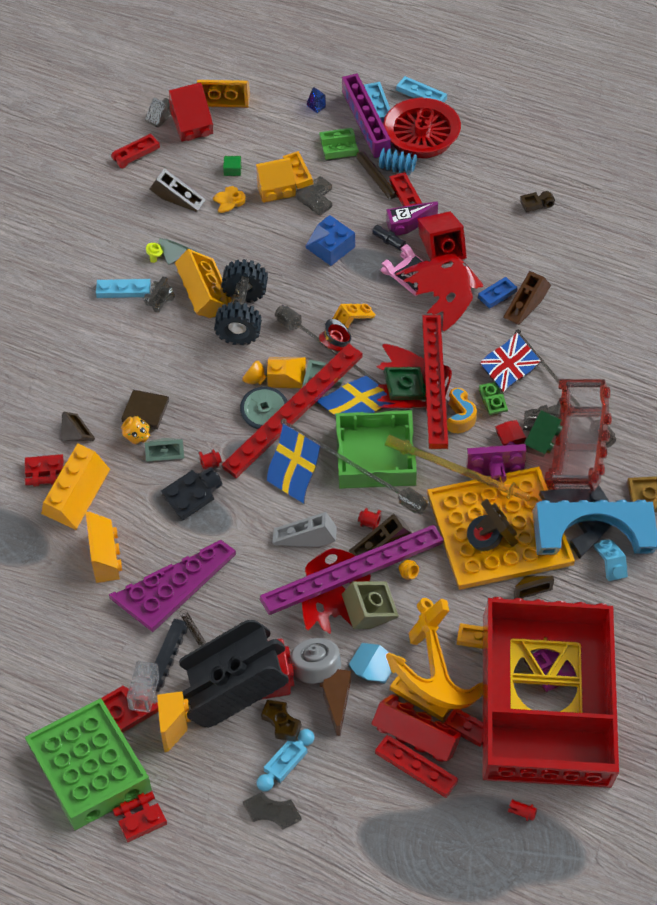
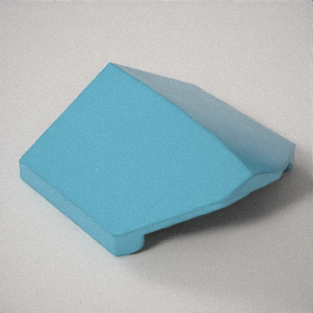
[349,643,392,683]

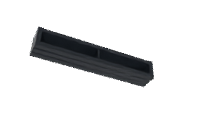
[146,619,188,692]

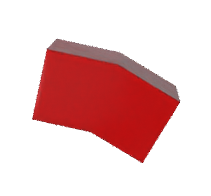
[495,420,526,446]

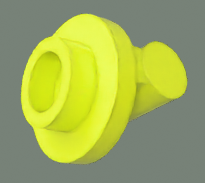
[145,243,163,263]

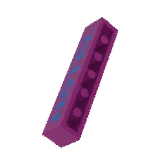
[342,73,391,158]

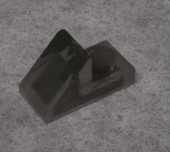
[145,98,172,128]

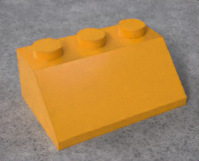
[197,80,250,108]
[85,512,123,583]

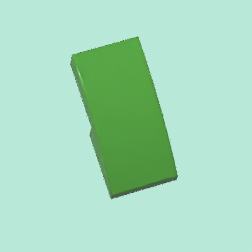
[478,382,508,415]

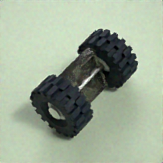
[214,259,268,345]

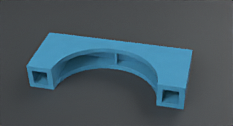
[532,500,657,555]

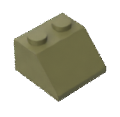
[342,581,399,629]

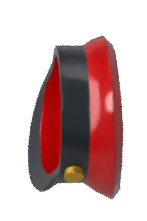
[319,319,352,351]

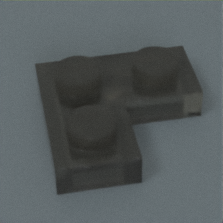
[296,176,332,216]

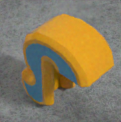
[447,388,477,434]

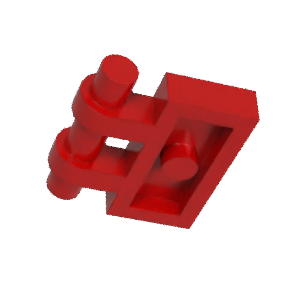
[25,454,64,487]
[112,791,167,843]

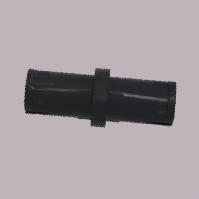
[372,225,406,251]

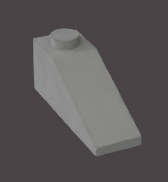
[272,512,337,547]

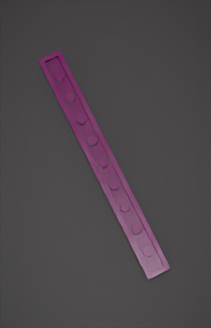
[259,525,444,615]

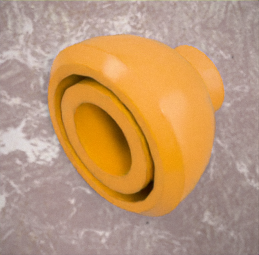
[242,360,267,385]

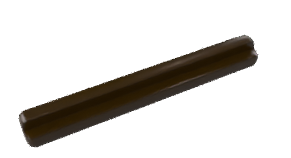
[356,151,396,200]

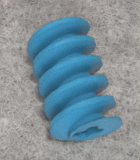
[379,148,417,175]

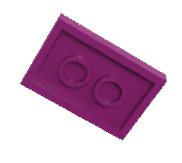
[466,444,526,484]

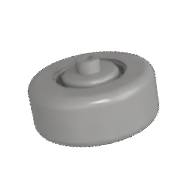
[290,638,341,683]

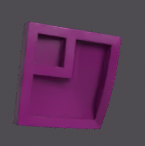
[524,649,577,692]

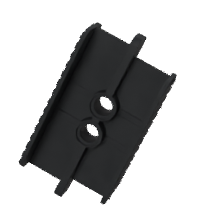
[179,620,289,728]

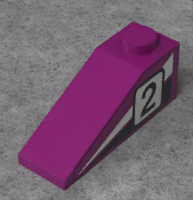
[386,201,438,236]

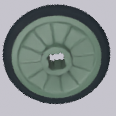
[240,387,288,429]

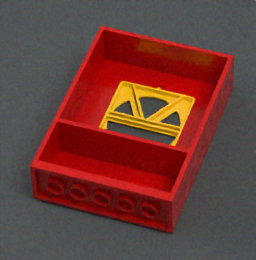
[483,597,619,788]

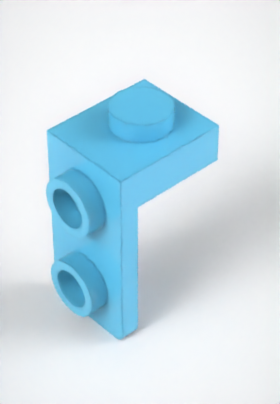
[594,540,628,581]

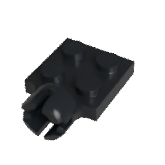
[161,467,223,521]

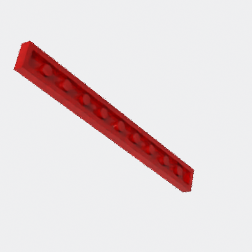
[422,315,448,449]
[222,343,363,479]

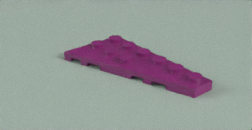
[109,540,236,632]

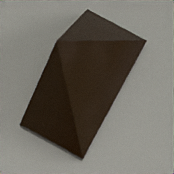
[61,411,95,441]
[514,576,554,598]

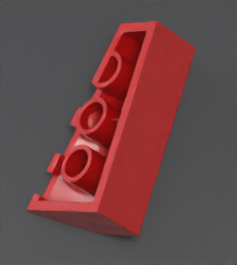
[371,694,462,762]

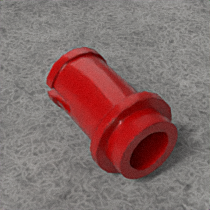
[508,799,537,821]

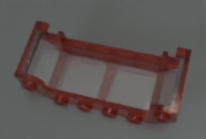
[544,379,612,491]

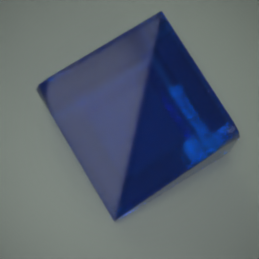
[306,87,326,113]

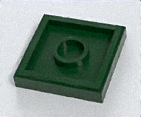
[383,367,426,400]

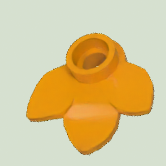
[213,186,246,213]

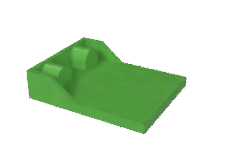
[25,698,152,831]

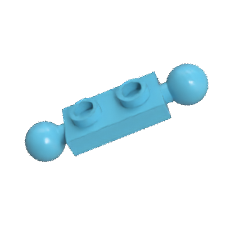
[257,729,314,792]

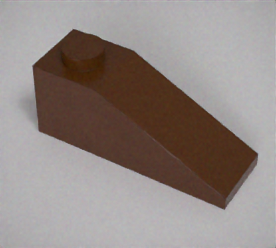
[503,271,551,325]
[320,669,351,736]

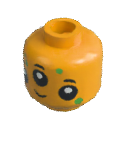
[121,416,150,444]

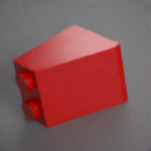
[169,82,213,142]
[417,211,467,264]

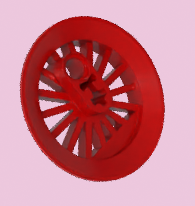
[383,98,461,158]

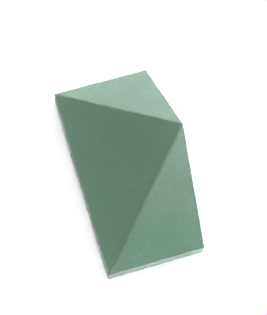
[159,238,197,264]
[144,438,184,462]

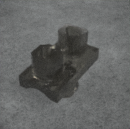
[143,276,175,312]

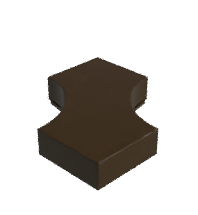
[261,700,302,742]

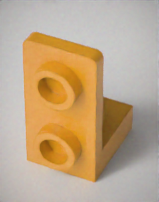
[332,303,376,329]

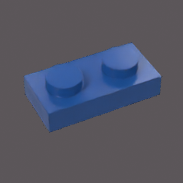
[478,277,517,309]

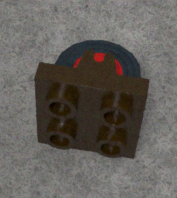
[467,499,519,551]

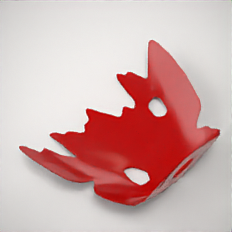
[395,254,484,331]
[376,344,452,408]
[302,548,371,634]

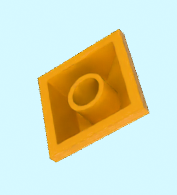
[267,357,306,388]

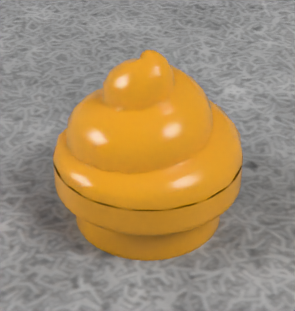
[398,560,419,580]

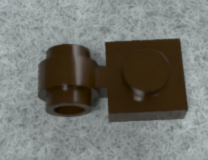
[520,191,555,213]

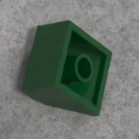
[524,410,563,457]

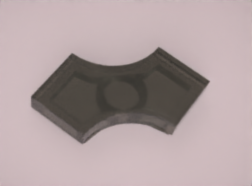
[243,792,302,830]

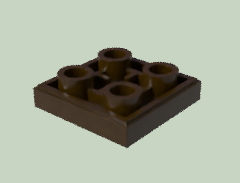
[121,389,169,430]

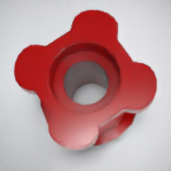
[198,449,222,470]
[358,508,382,531]

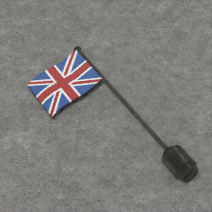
[480,329,616,448]

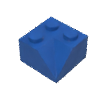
[306,215,355,266]

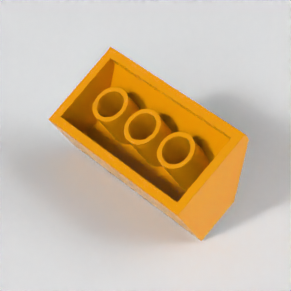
[175,249,234,318]
[41,443,110,530]

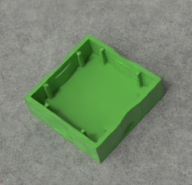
[336,410,417,489]

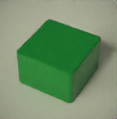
[223,156,242,176]

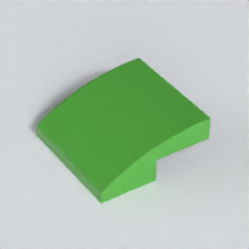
[319,128,359,160]

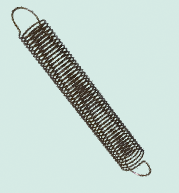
[180,609,206,647]

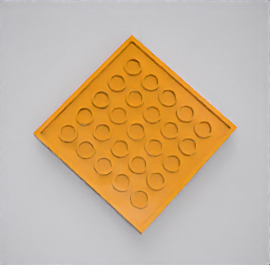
[427,467,575,590]

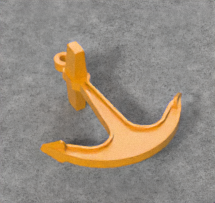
[386,598,483,709]

